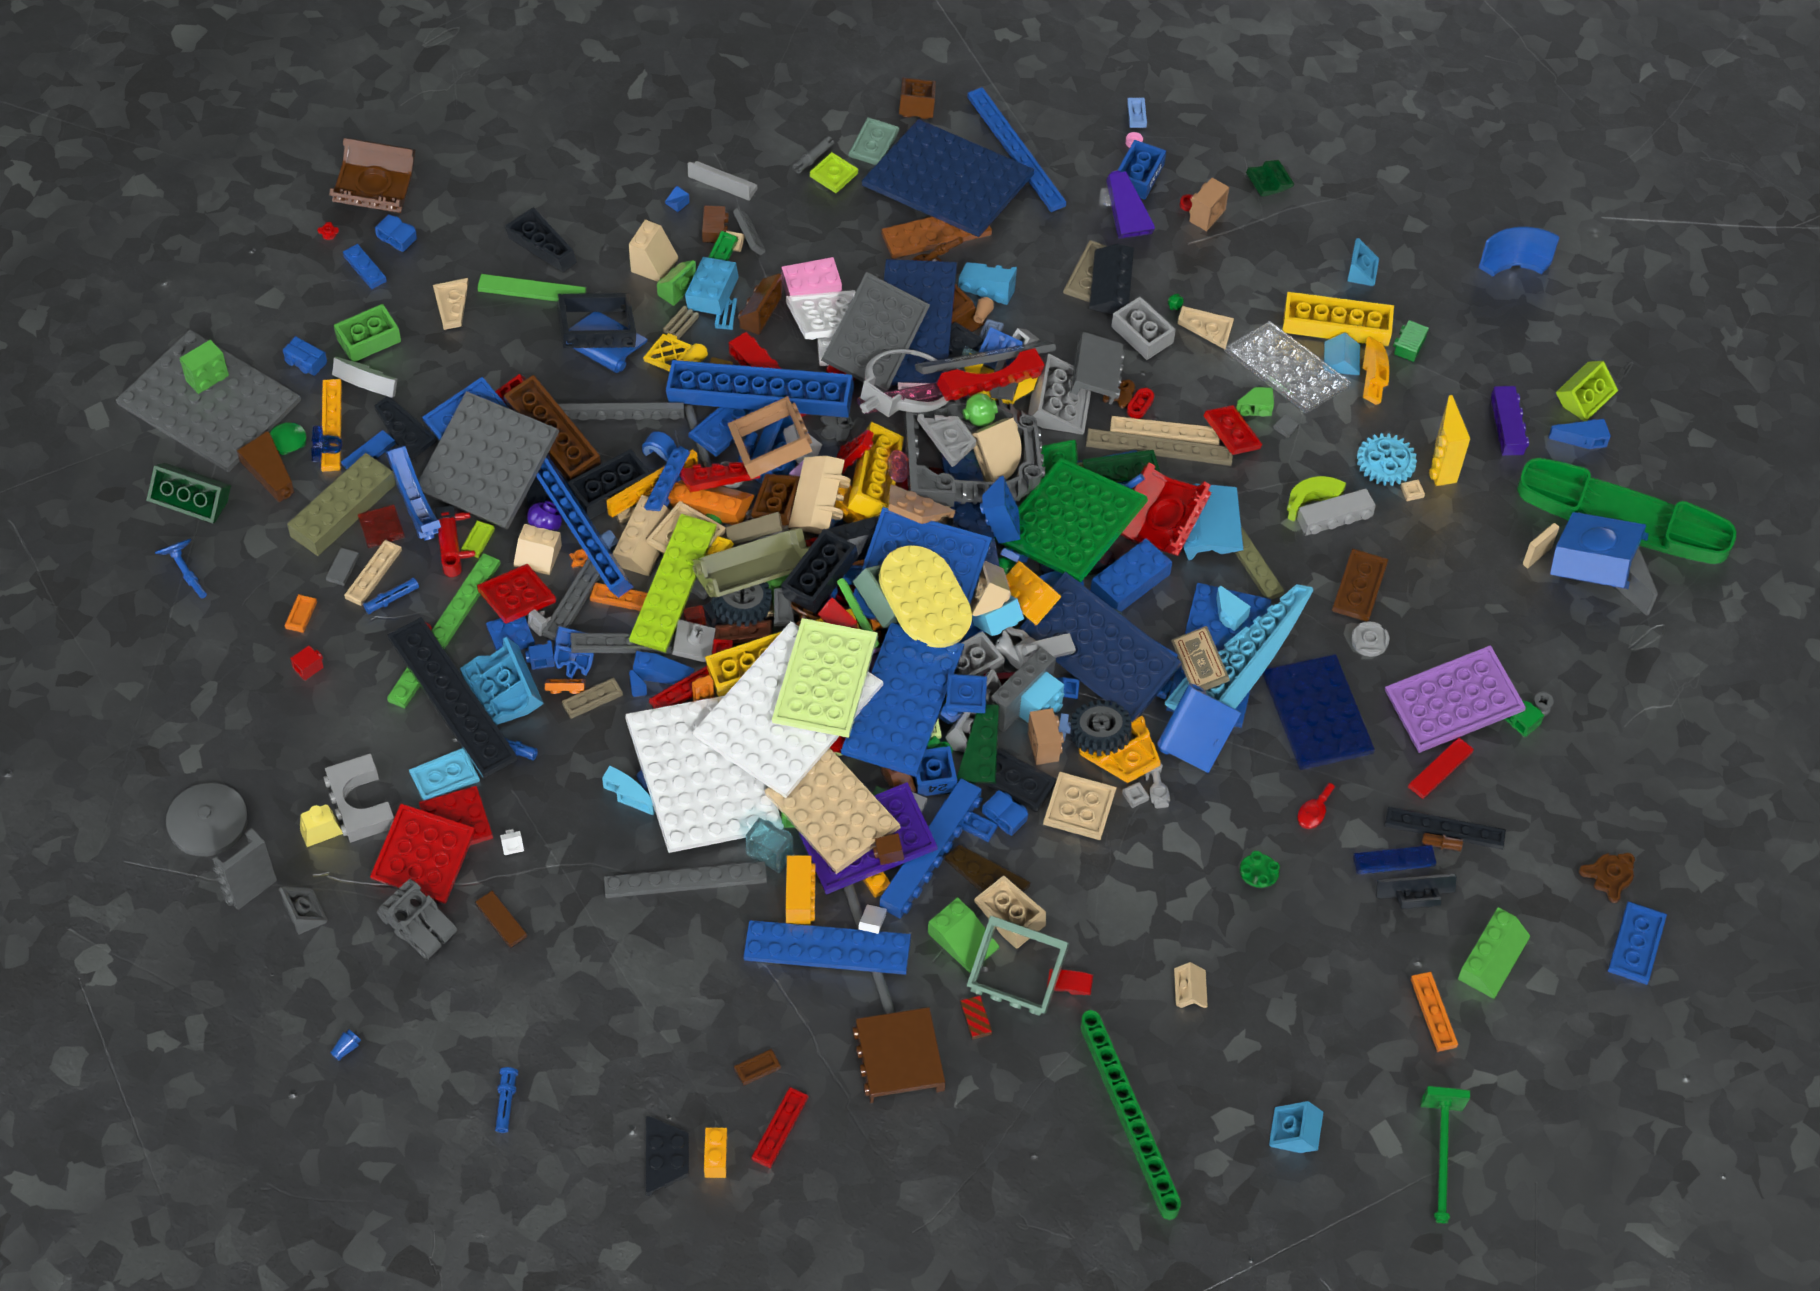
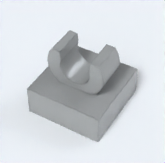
[528,609,551,637]

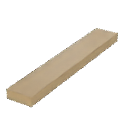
[1110,416,1220,445]

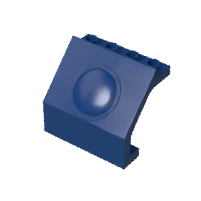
[1550,512,1649,589]

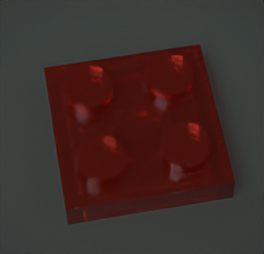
[358,505,405,548]

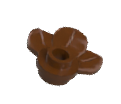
[1103,379,1135,409]

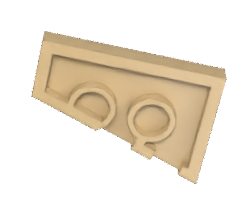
[433,278,469,330]
[1178,306,1234,350]

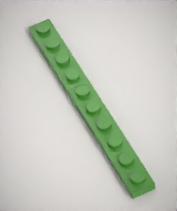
[387,553,500,709]

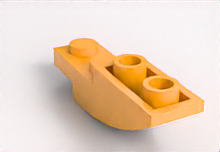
[1363,337,1389,405]

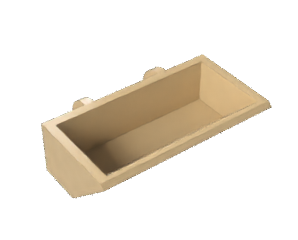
[788,456,851,535]

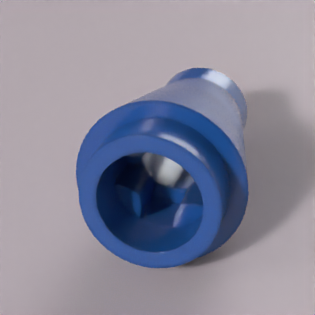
[330,1029,361,1061]

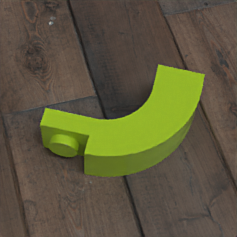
[1287,476,1346,521]

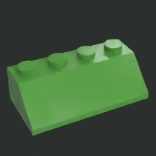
[1458,907,1530,999]

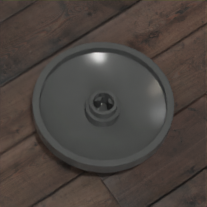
[166,783,248,856]

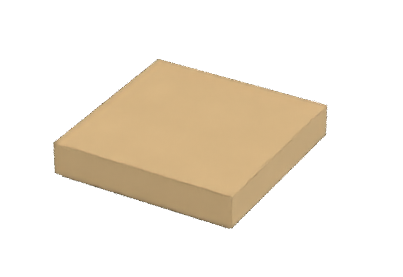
[1523,523,1559,569]

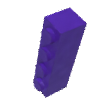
[1491,386,1529,456]

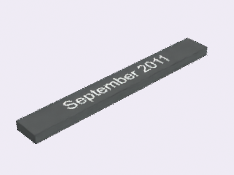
[915,341,1056,374]

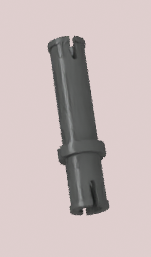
[792,136,834,173]

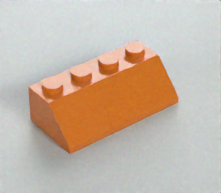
[668,480,754,525]

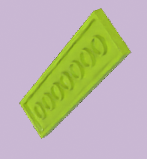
[629,514,717,653]

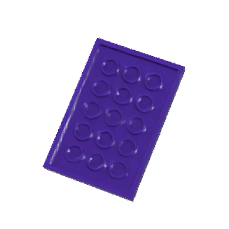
[798,782,938,894]

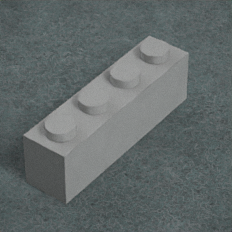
[1296,488,1376,536]

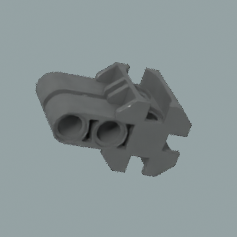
[377,879,457,960]

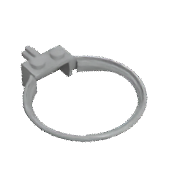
[860,349,950,417]

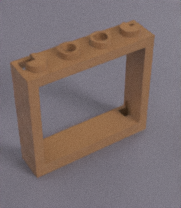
[728,396,813,479]

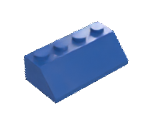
[751,415,797,483]

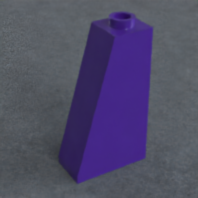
[1106,170,1155,239]

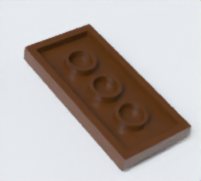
[1332,549,1389,622]

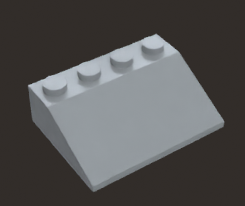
[1028,353,1091,435]

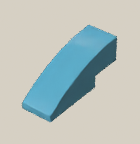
[602,766,655,815]

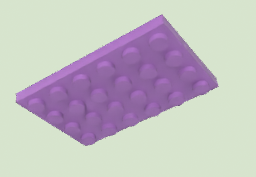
[1385,645,1526,753]

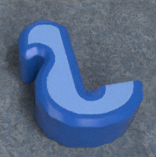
[642,431,685,462]

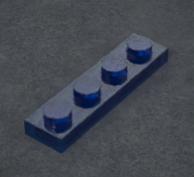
[1353,845,1437,874]

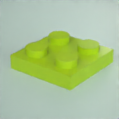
[810,152,858,193]

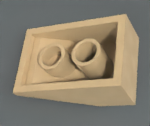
[974,875,1046,949]

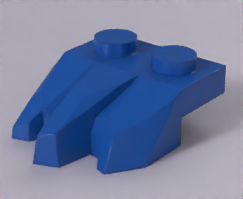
[554,627,594,679]

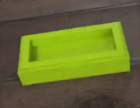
[461,520,495,558]

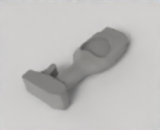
[1144,764,1171,808]

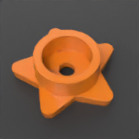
[569,548,589,568]

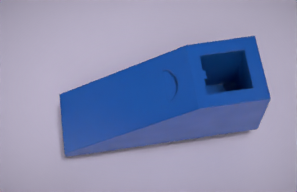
[1548,419,1611,449]

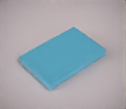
[409,748,480,801]

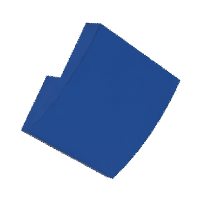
[979,327,1023,369]

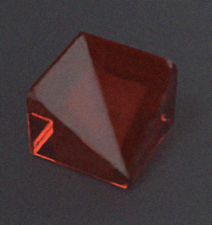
[684,605,706,626]

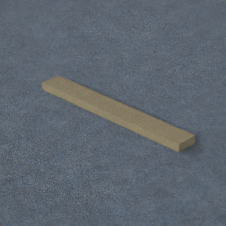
[1086,428,1233,466]

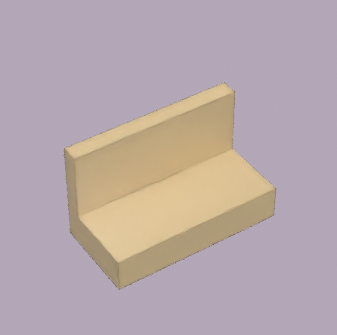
[1174,962,1208,1008]

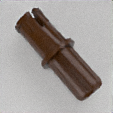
[1422,833,1463,852]

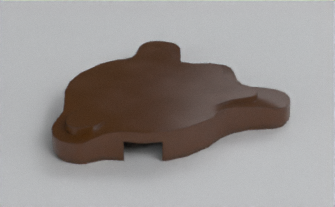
[1579,853,1635,903]

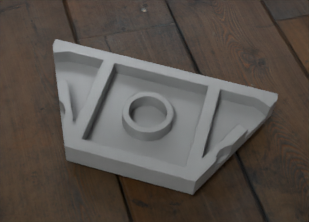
[917,414,976,467]

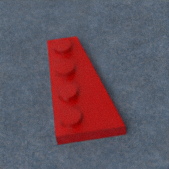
[836,430,874,474]
[679,462,760,492]

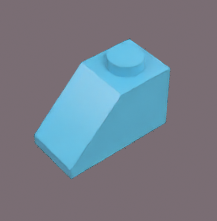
[1216,586,1251,631]

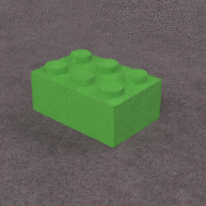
[334,304,401,362]

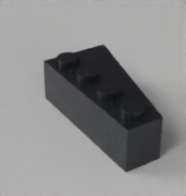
[505,207,577,272]

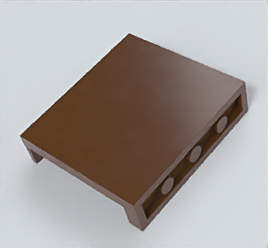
[852,1007,945,1103]

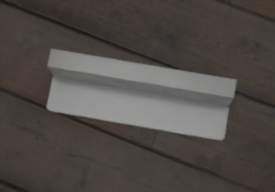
[688,161,757,201]

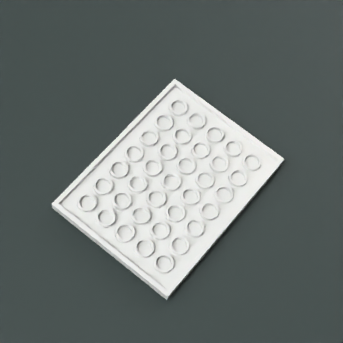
[693,622,883,798]
[625,696,784,853]

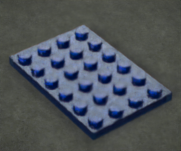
[1263,654,1375,770]

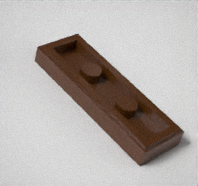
[475,891,527,948]

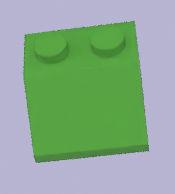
[657,260,696,306]

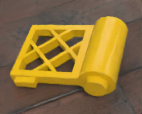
[643,333,708,371]

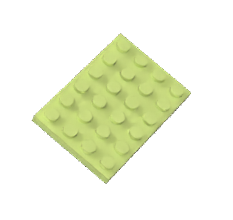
[772,618,878,738]

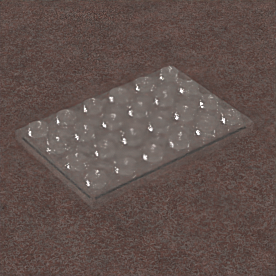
[1225,321,1351,414]

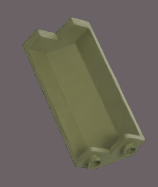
[693,528,811,597]

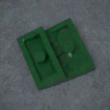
[1246,160,1294,196]

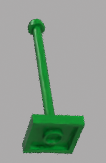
[1421,1086,1470,1224]

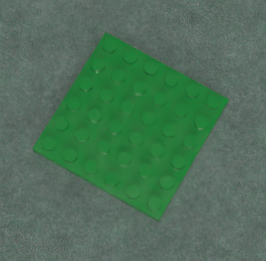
[994,458,1149,582]

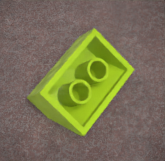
[1556,361,1618,421]

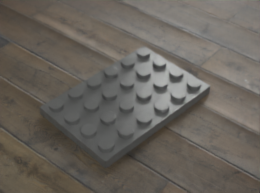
[821,272,930,394]

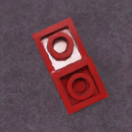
[1047,969,1093,995]

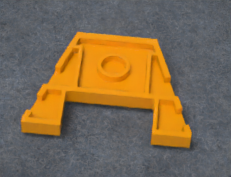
[1079,716,1160,783]

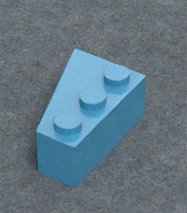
[958,262,1017,305]

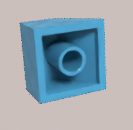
[1269,1101,1323,1153]

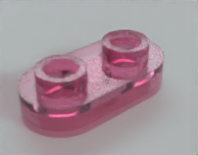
[888,450,909,482]

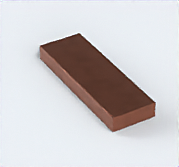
[715,620,773,643]

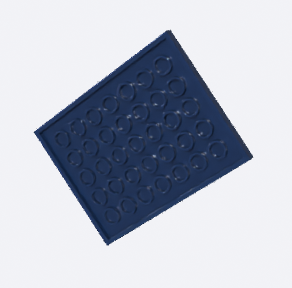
[862,119,1034,237]

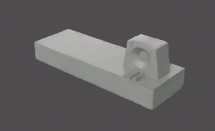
[1015,633,1076,666]

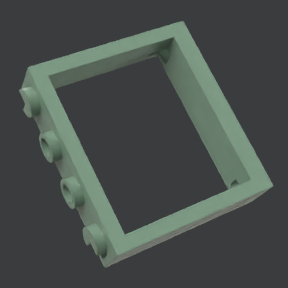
[967,916,1070,1016]

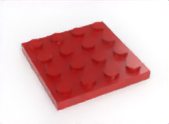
[370,804,476,904]

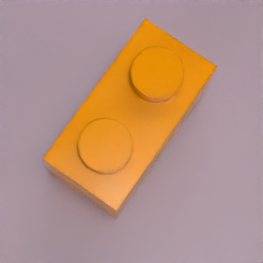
[704,1128,728,1178]

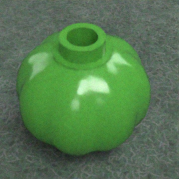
[962,393,998,427]

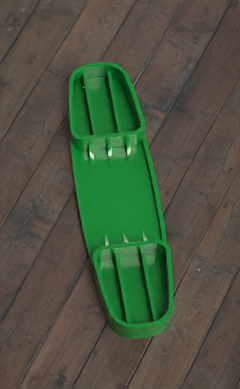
[1517,458,1736,564]

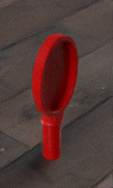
[1297,783,1335,829]

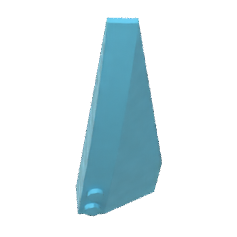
[1165,584,1313,710]

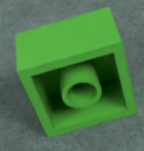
[179,340,229,394]

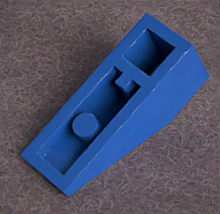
[633,651,695,684]

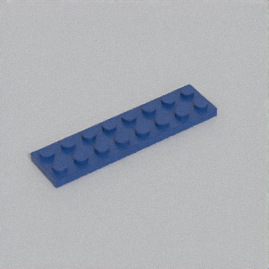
[744,920,911,975]

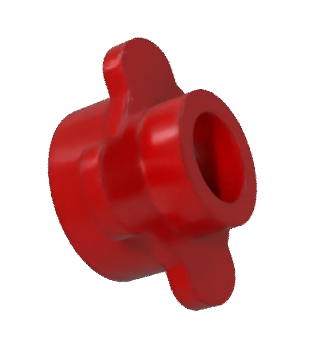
[317,222,339,240]

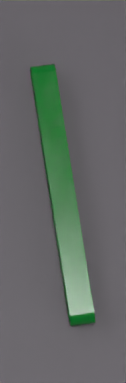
[1080,1010,1181,1220]

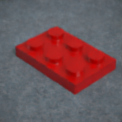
[1203,405,1263,455]

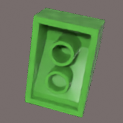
[928,897,999,973]

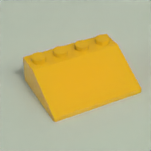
[1429,395,1470,486]

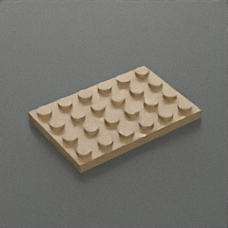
[765,748,900,874]

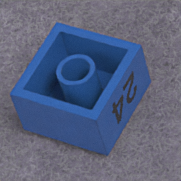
[913,746,957,796]

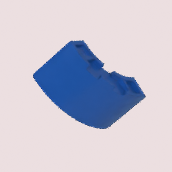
[1479,227,1559,276]

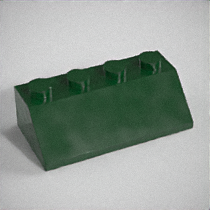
[146,463,231,523]

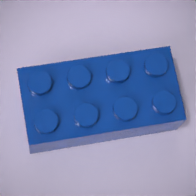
[1090,539,1172,613]

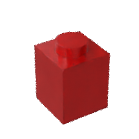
[290,646,324,680]

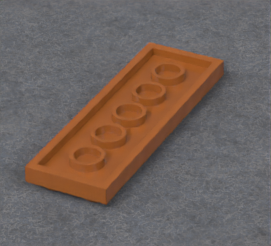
[881,217,992,259]

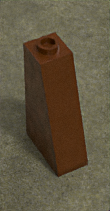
[237,431,294,502]

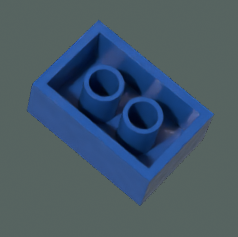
[1118,140,1166,200]

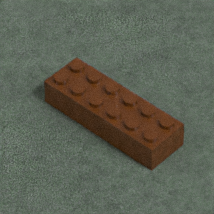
[503,375,601,481]

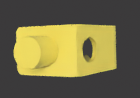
[300,804,343,847]

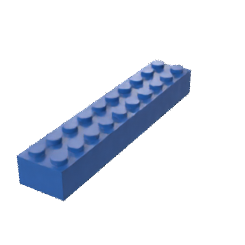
[666,360,854,418]

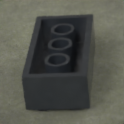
[567,449,650,519]
[781,529,858,614]

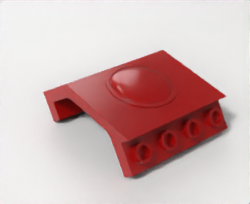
[1121,462,1212,556]

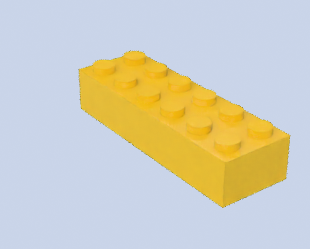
[1282,292,1394,346]
[847,422,904,518]

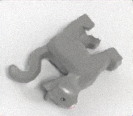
[995,627,1036,669]

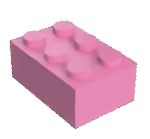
[782,257,842,296]

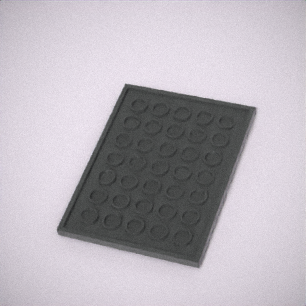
[116,330,301,473]

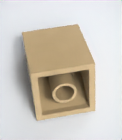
[629,220,678,282]

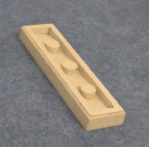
[344,540,402,606]

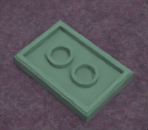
[849,117,899,165]

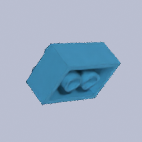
[685,257,739,315]

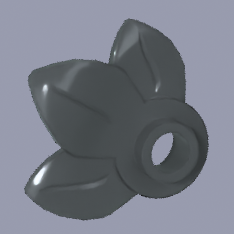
[820,416,854,442]

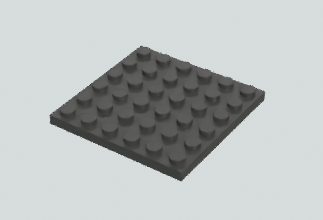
[418,391,559,530]

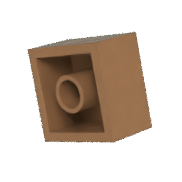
[1189,178,1229,231]
[1028,708,1064,765]

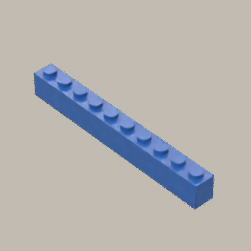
[536,454,634,598]

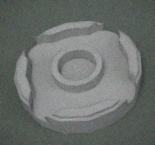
[1351,621,1390,657]

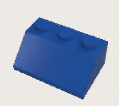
[980,476,1020,544]

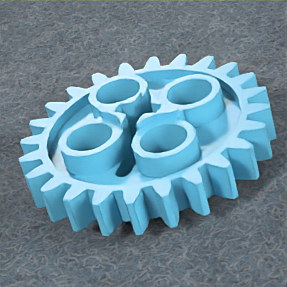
[1356,433,1417,486]

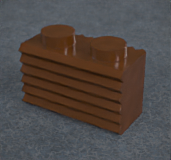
[702,206,729,243]

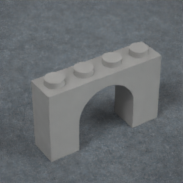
[323,753,394,843]

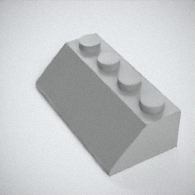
[945,670,1002,752]

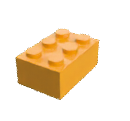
[1006,561,1062,626]
[786,855,815,926]

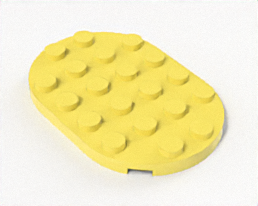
[879,546,972,648]

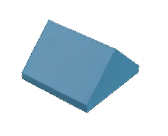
[1347,238,1379,286]
[1324,332,1360,375]

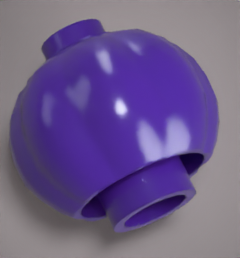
[527,501,562,532]

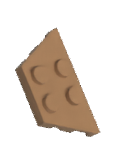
[888,484,955,524]

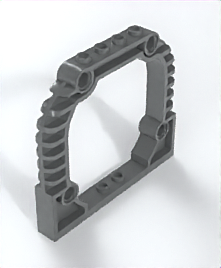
[903,389,1045,507]

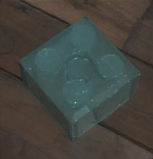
[746,818,793,873]

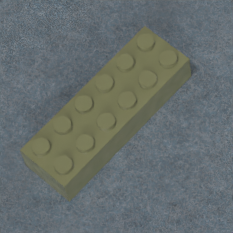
[287,453,396,556]

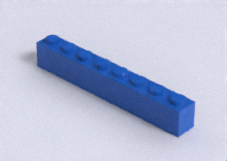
[880,779,983,919]

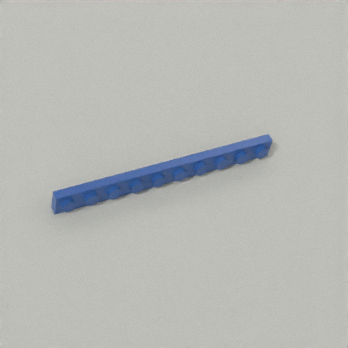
[967,87,1066,212]

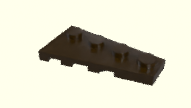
[945,844,1031,893]

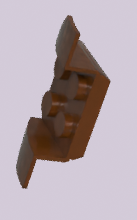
[952,284,985,332]

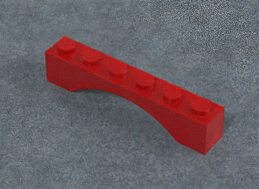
[937,348,1045,401]

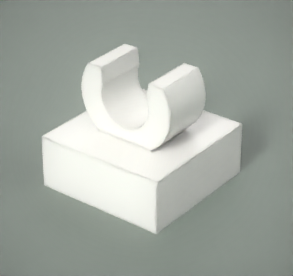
[500,829,524,855]

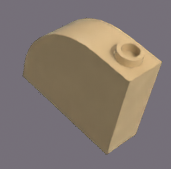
[971,418,1022,482]

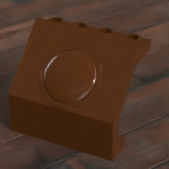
[329,138,416,213]

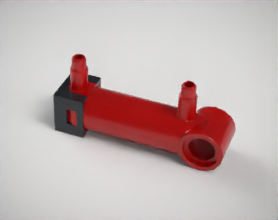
[435,506,476,577]

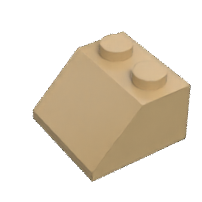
[514,524,562,575]

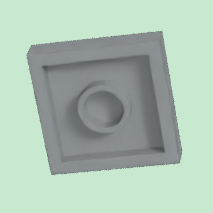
[672,620,715,663]

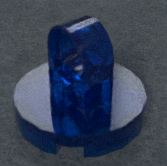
[311,425,343,462]

